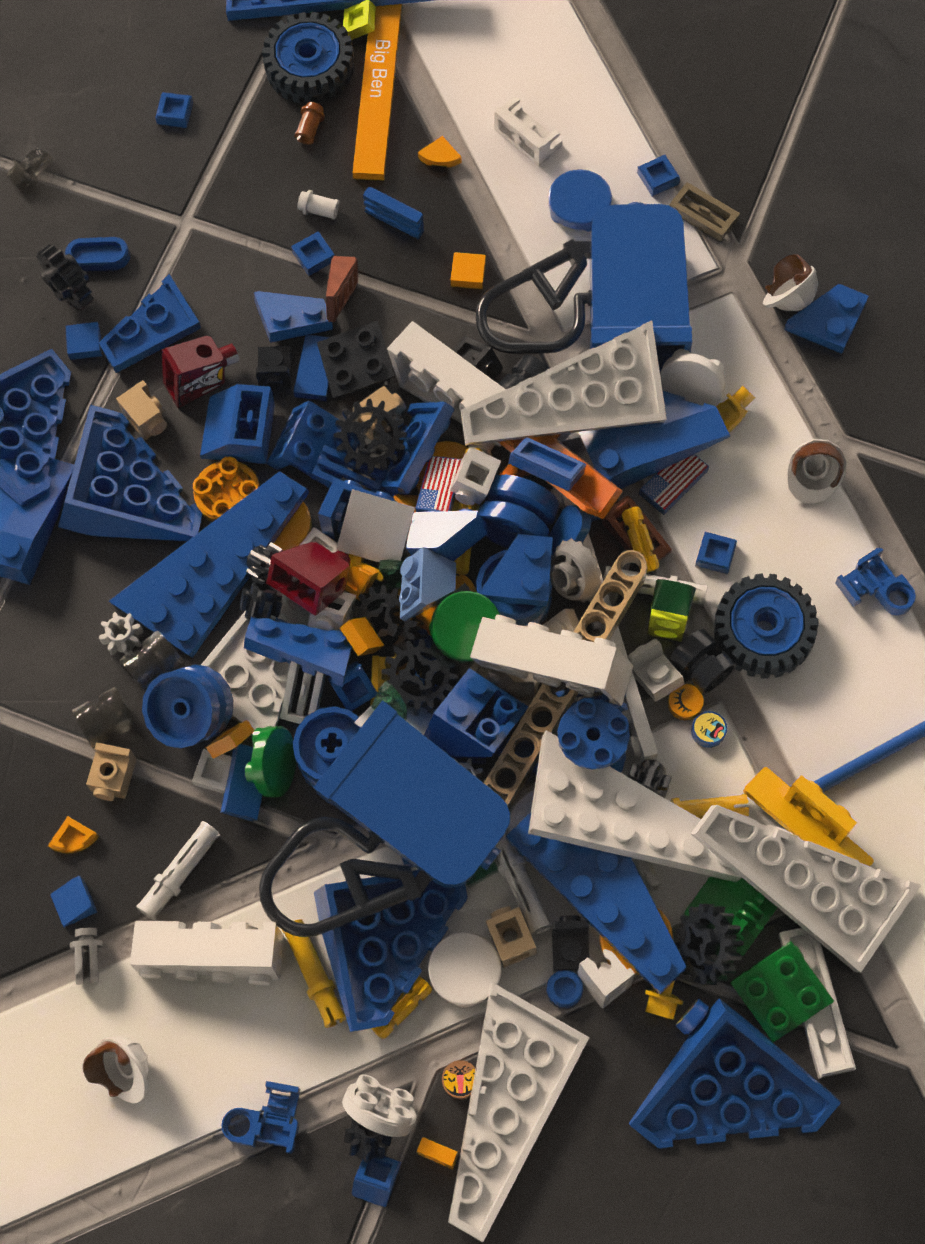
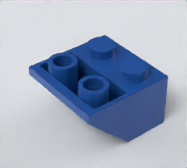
[200,384,275,464]
[424,668,528,757]

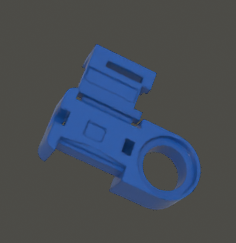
[835,548,916,616]
[221,1081,301,1154]

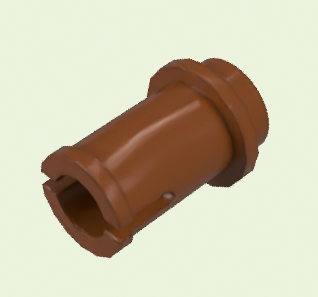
[294,102,325,145]

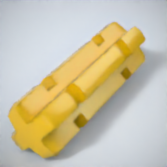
[622,507,659,573]
[371,977,432,1039]

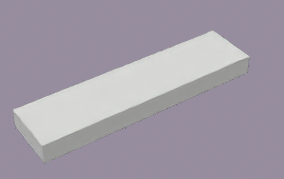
[779,928,856,1079]

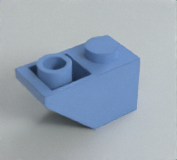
[399,547,456,621]

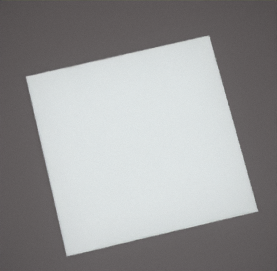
[336,489,415,568]

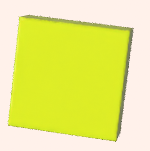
[343,0,376,40]

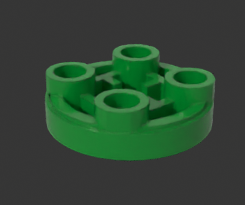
[429,591,500,663]
[245,726,296,797]

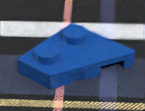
[784,284,869,354]
[254,291,333,343]
[481,534,553,607]

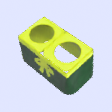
[648,579,696,642]

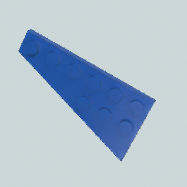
[109,471,309,658]
[506,812,686,994]

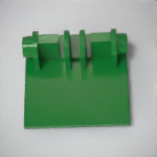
[683,876,778,957]
[730,941,835,1042]

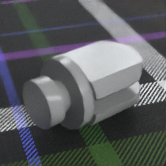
[70,928,103,985]

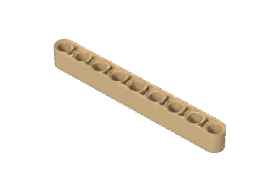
[484,550,647,810]

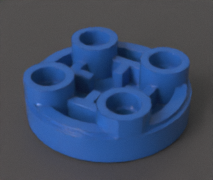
[548,169,612,232]

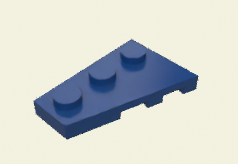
[99,274,201,373]
[381,402,455,494]
[244,617,352,687]

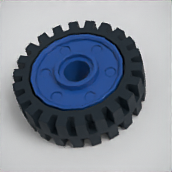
[262,12,354,104]
[713,573,818,679]

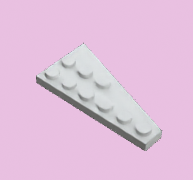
[461,320,667,445]
[201,527,338,730]
[528,730,741,882]
[691,805,921,973]
[448,982,590,1242]

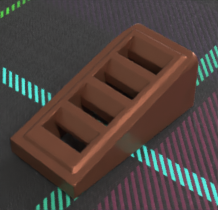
[326,256,358,322]
[602,495,672,562]

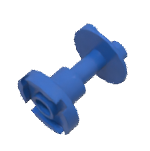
[557,698,630,773]

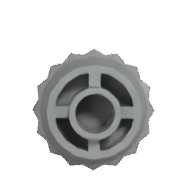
[550,538,602,603]

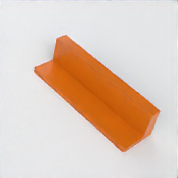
[498,435,623,519]

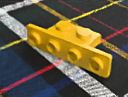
[743,767,874,866]

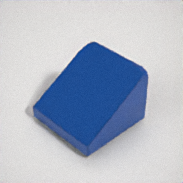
[328,661,379,711]
[50,875,97,927]
[351,1156,402,1207]

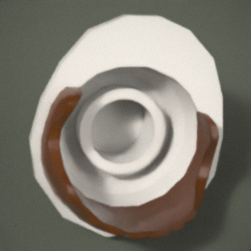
[763,254,818,311]
[787,439,847,504]
[82,1036,149,1104]

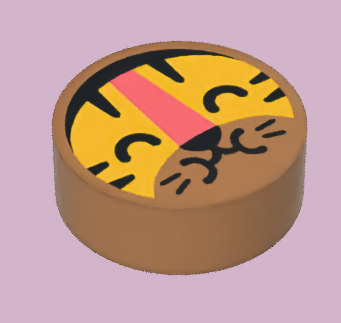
[442,1060,476,1100]

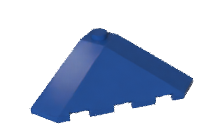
[0,349,71,506]
[579,390,731,489]
[58,405,202,541]
[0,459,74,585]
[314,870,468,1032]
[629,998,841,1148]

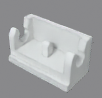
[494,97,563,166]
[578,949,635,1009]

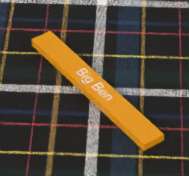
[352,4,403,180]

